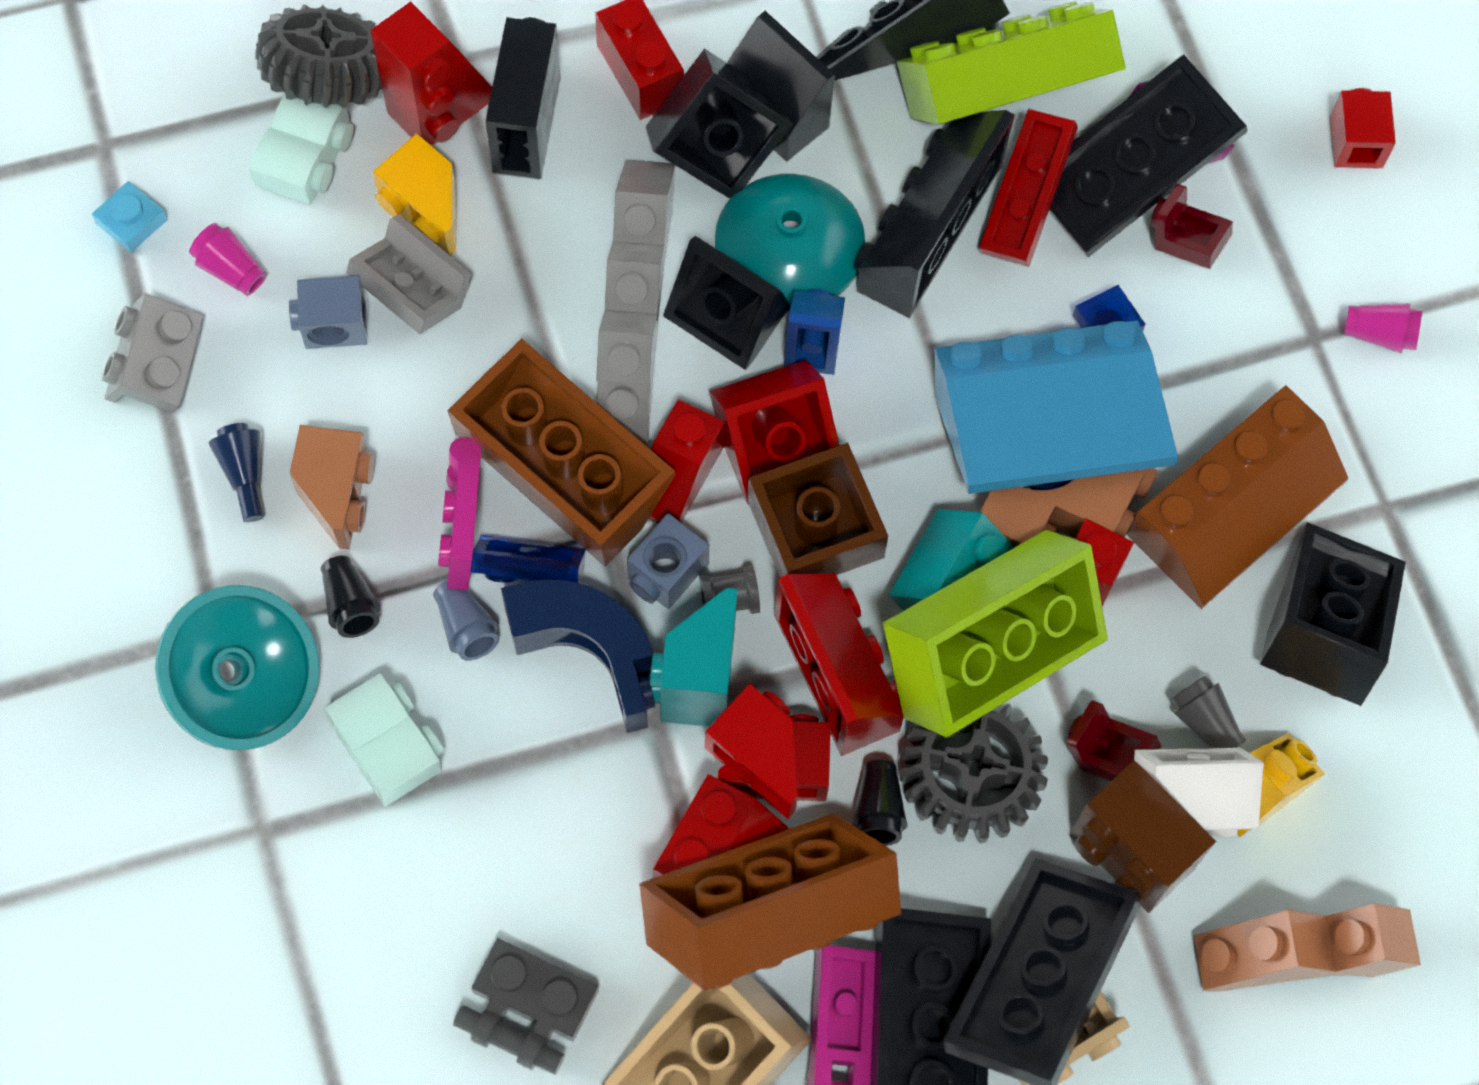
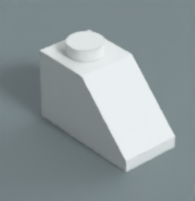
[1134,748,1264,837]

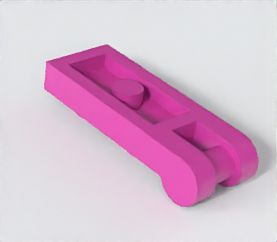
[438,437,481,591]
[806,945,876,1085]

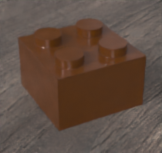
[748,443,888,578]
[1070,760,1216,914]

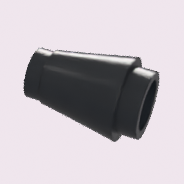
[320,555,380,638]
[852,760,907,846]

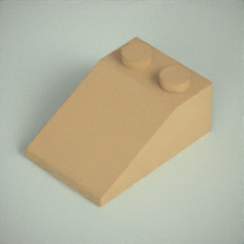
[603,974,813,1085]

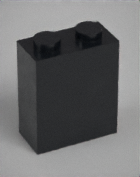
[485,17,561,179]

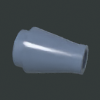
[433,581,499,661]

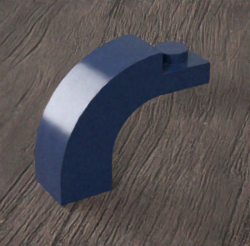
[501,579,655,733]

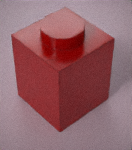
[1330,88,1396,169]
[1075,518,1134,607]

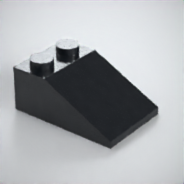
[1260,522,1406,706]

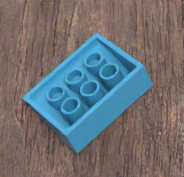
[935,320,1178,494]

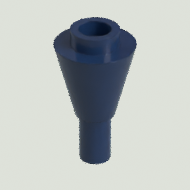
[208,423,264,522]

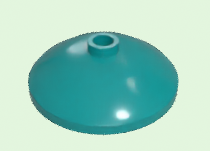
[715,173,865,311]
[155,585,319,751]

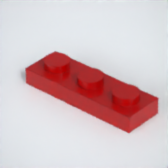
[979,109,1078,267]

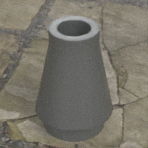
[1171,675,1246,748]

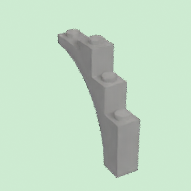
[596,159,676,447]

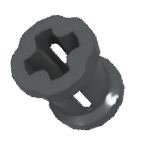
[699,566,760,614]

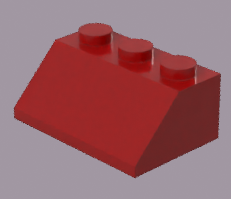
[774,573,904,756]

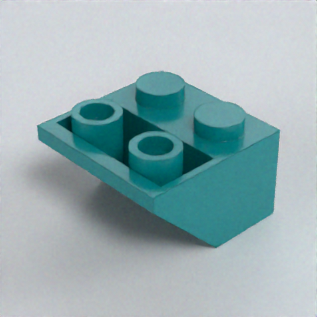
[888,509,1015,611]

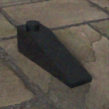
[816,0,1010,81]

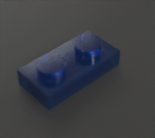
[471,535,586,583]

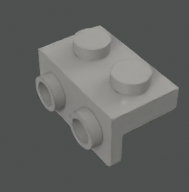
[346,214,471,334]
[102,293,203,413]

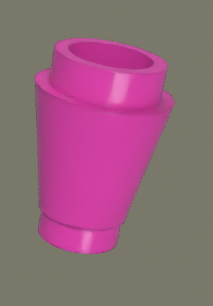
[189,223,267,296]
[1344,303,1423,354]

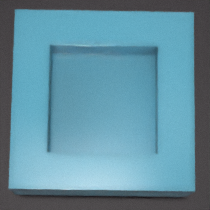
[92,181,167,253]

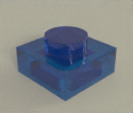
[1072,285,1146,331]

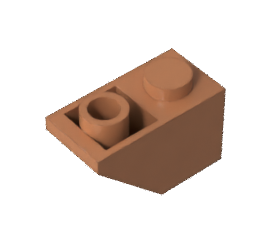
[290,425,375,550]

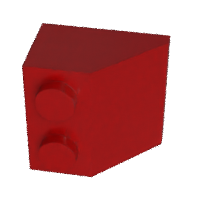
[709,360,840,505]
[653,774,790,878]

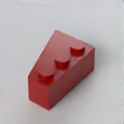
[370,1,492,146]

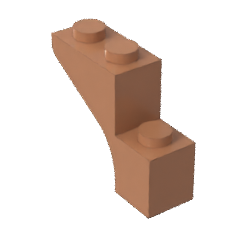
[980,468,1159,547]
[1194,903,1421,992]

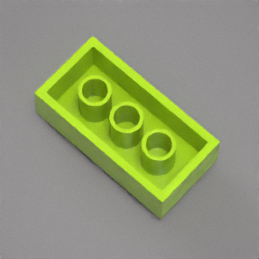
[897,1,1126,124]
[883,530,1108,738]

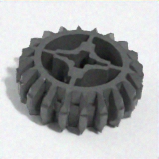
[255,5,382,108]
[899,704,1048,843]

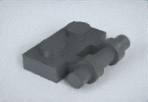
[453,938,599,1075]

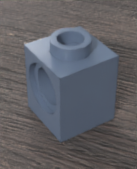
[289,275,367,349]
[627,514,710,610]

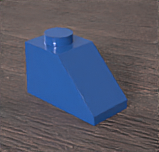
[784,289,845,375]

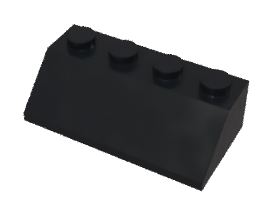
[854,110,1015,319]

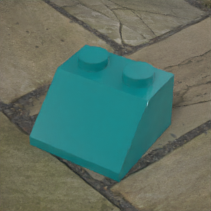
[650,588,737,726]

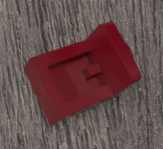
[1151,184,1233,269]
[1067,700,1162,781]

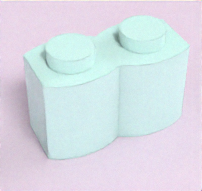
[249,94,353,205]
[323,673,444,807]

